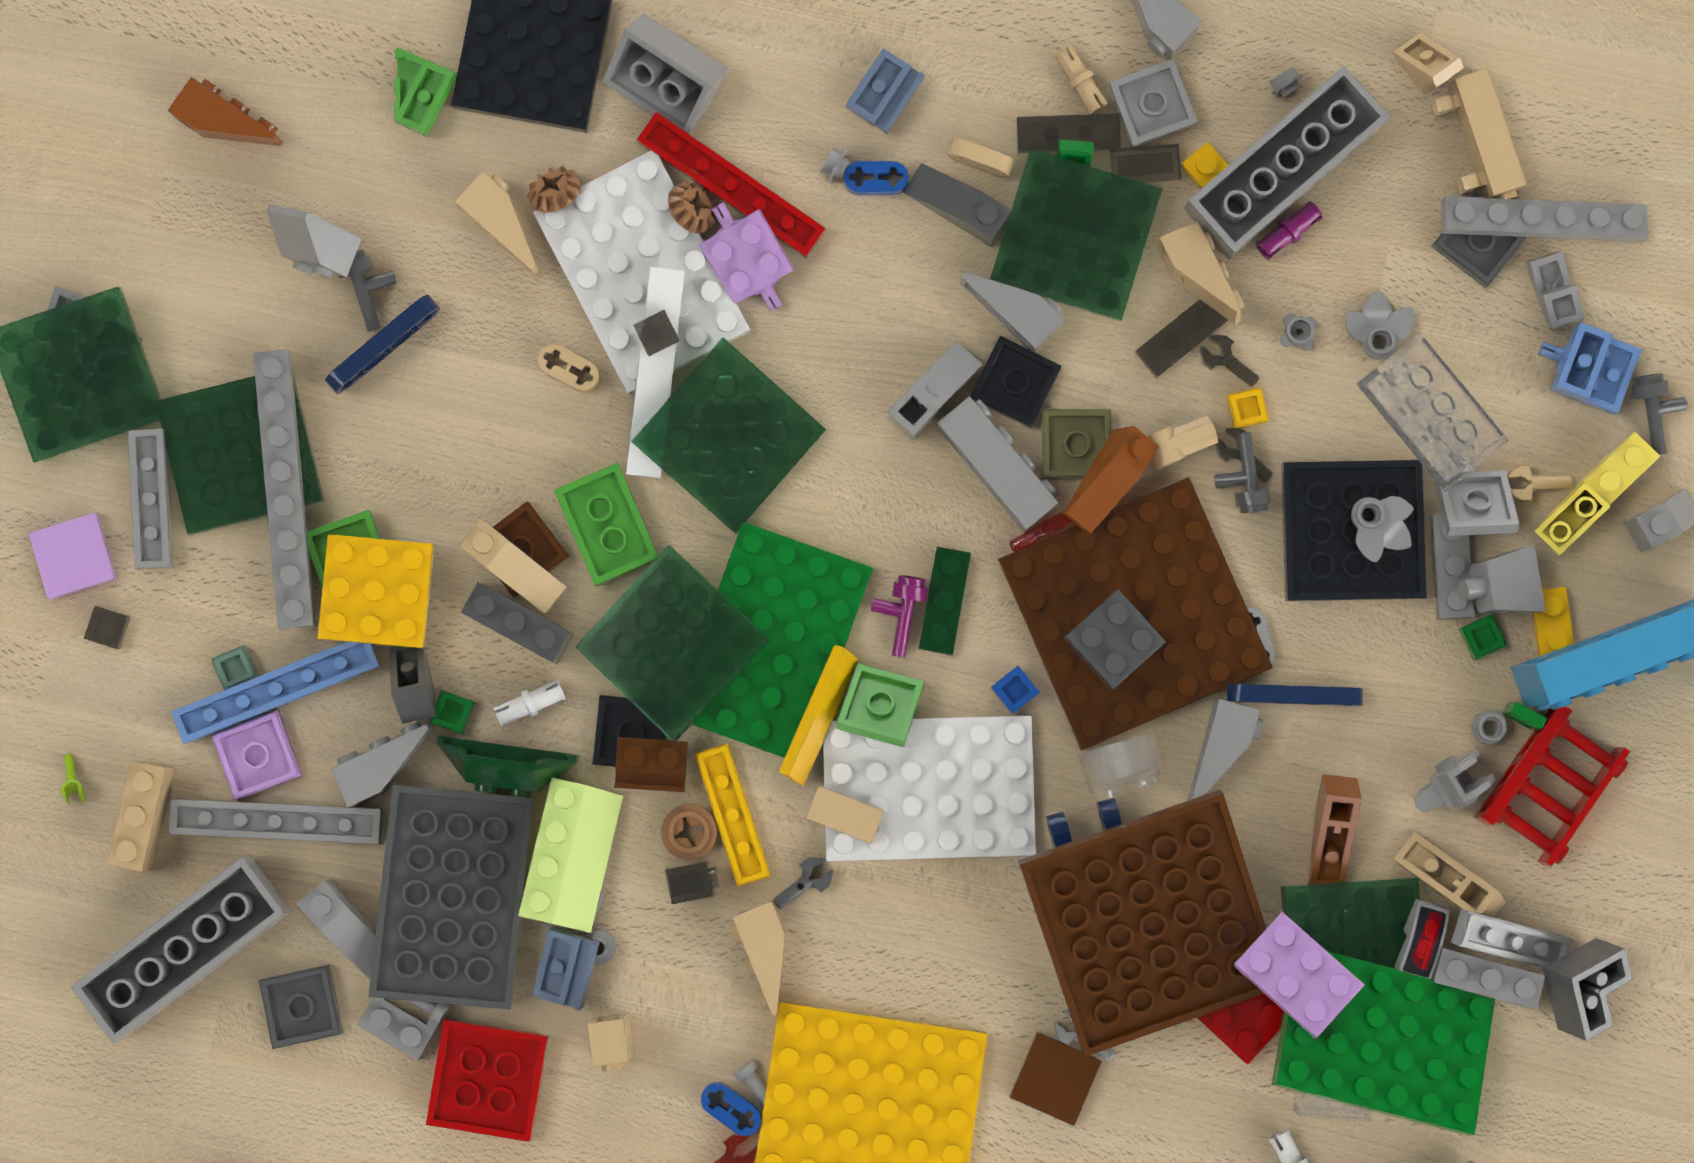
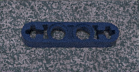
[325,294,440,394]
[1227,684,1363,706]

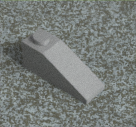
[1131,0,1202,60]
[960,272,1065,352]
[1187,699,1263,800]
[297,879,376,979]

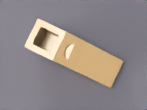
[1159,221,1244,324]
[729,900,786,1016]

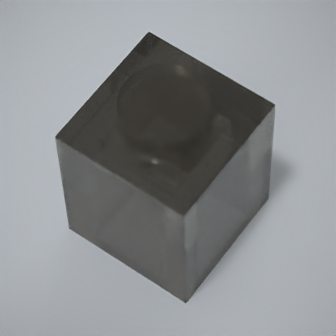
[665,861,720,904]

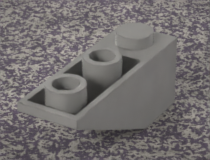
[887,341,983,440]
[331,721,434,807]

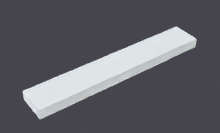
[626,266,685,478]

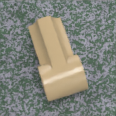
[1147,415,1219,470]

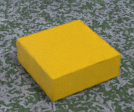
[1226,387,1269,430]

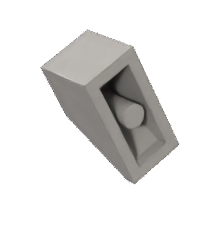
[1624,489,1694,552]

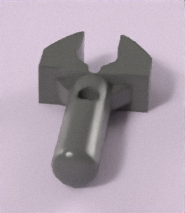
[774,857,833,909]

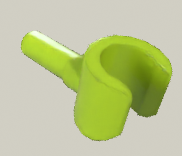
[61,754,86,805]

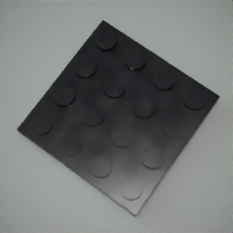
[451,0,613,133]
[1281,460,1427,602]

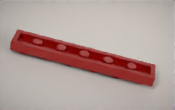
[636,112,826,258]

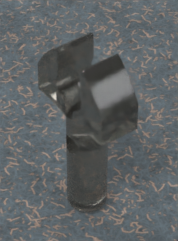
[1200,335,1259,387]
[1216,428,1273,482]

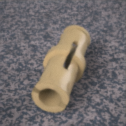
[1054,45,1108,115]

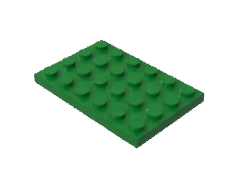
[672,521,873,758]
[1271,951,1495,1136]

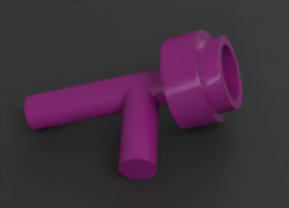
[871,575,928,657]

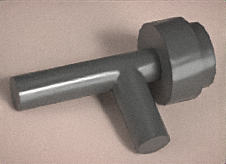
[339,250,396,332]
[1632,373,1688,455]
[1214,432,1270,513]

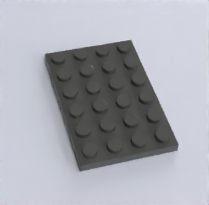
[369,785,533,1010]

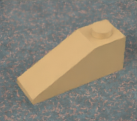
[454,171,540,276]
[459,519,567,614]
[1394,832,1506,917]

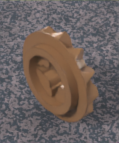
[527,166,581,213]
[668,181,716,234]
[661,804,717,860]

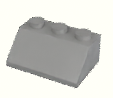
[602,13,729,135]

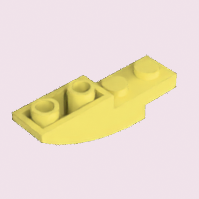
[1534,431,1660,556]

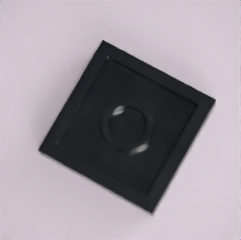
[970,336,1062,429]
[592,695,670,767]

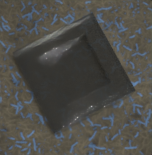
[633,309,680,356]
[83,606,130,650]

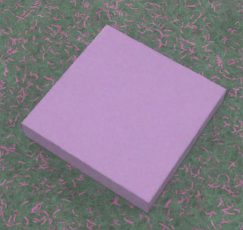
[28,513,117,600]
[211,710,303,800]

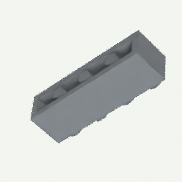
[936,396,1058,532]

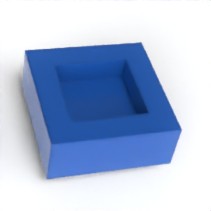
[990,666,1040,714]

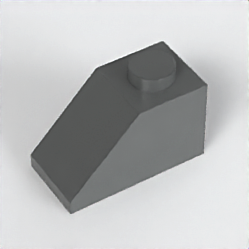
[389,645,436,724]

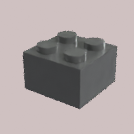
[1063,589,1166,690]

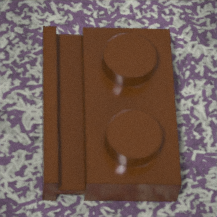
[614,737,688,792]

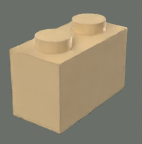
[587,1013,634,1071]

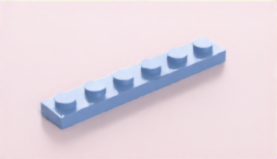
[171,642,381,744]

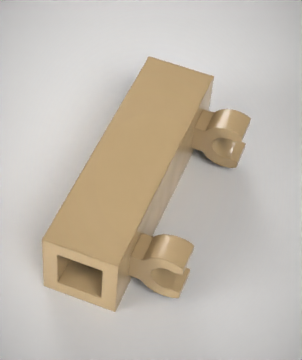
[1430,68,1527,200]

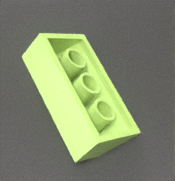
[518,778,624,933]

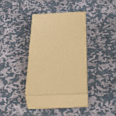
[806,786,884,844]

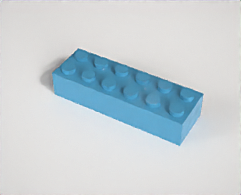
[1510,599,1694,711]

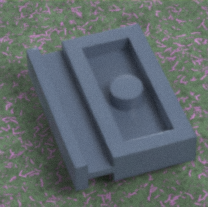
[846,48,925,135]
[532,926,600,1011]

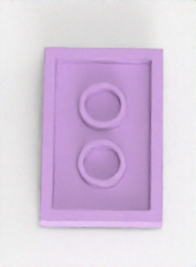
[1234,912,1364,1039]

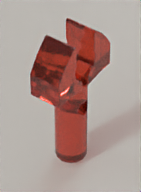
[1010,511,1073,552]
[714,1134,757,1163]

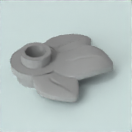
[1345,291,1414,360]
[1351,496,1414,562]

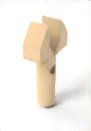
[1507,465,1573,501]

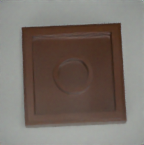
[493,501,570,598]
[1009,1032,1102,1126]

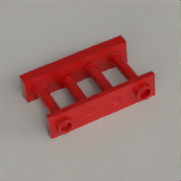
[1474,706,1631,867]

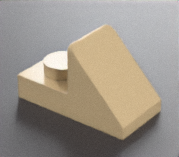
[1393,32,1464,94]

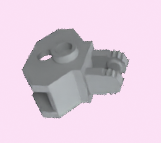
[1414,749,1495,813]

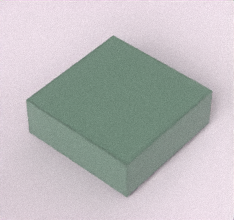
[211,645,259,690]

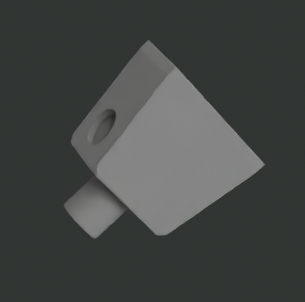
[1458,546,1546,615]

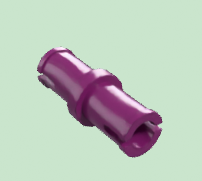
[1256,201,1323,260]

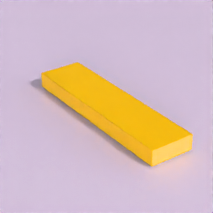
[779,645,859,786]
[695,743,771,887]

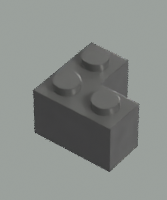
[1543,938,1632,1041]

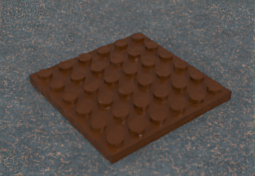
[998,477,1273,750]
[1018,790,1266,1057]

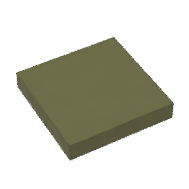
[1041,409,1111,479]

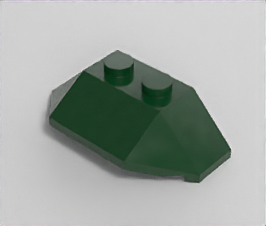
[437,736,580,798]

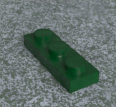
[918,547,971,655]

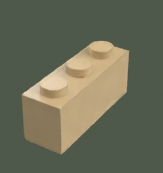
[107,761,175,872]

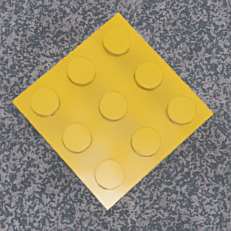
[317,534,434,649]

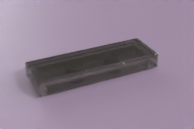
[1016,113,1121,154]
[1135,299,1229,378]

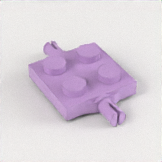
[700,202,795,312]

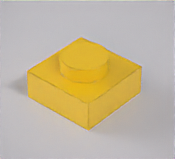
[1180,141,1229,190]

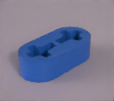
[843,161,909,195]
[701,1082,761,1136]

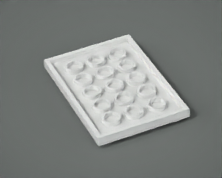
[533,151,751,395]
[823,716,1036,861]

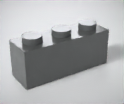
[461,582,574,664]

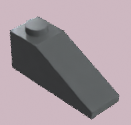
[903,163,1011,247]

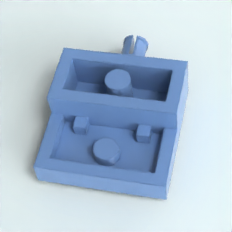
[1538,322,1642,415]

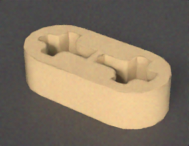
[947,138,1014,178]
[538,344,600,393]

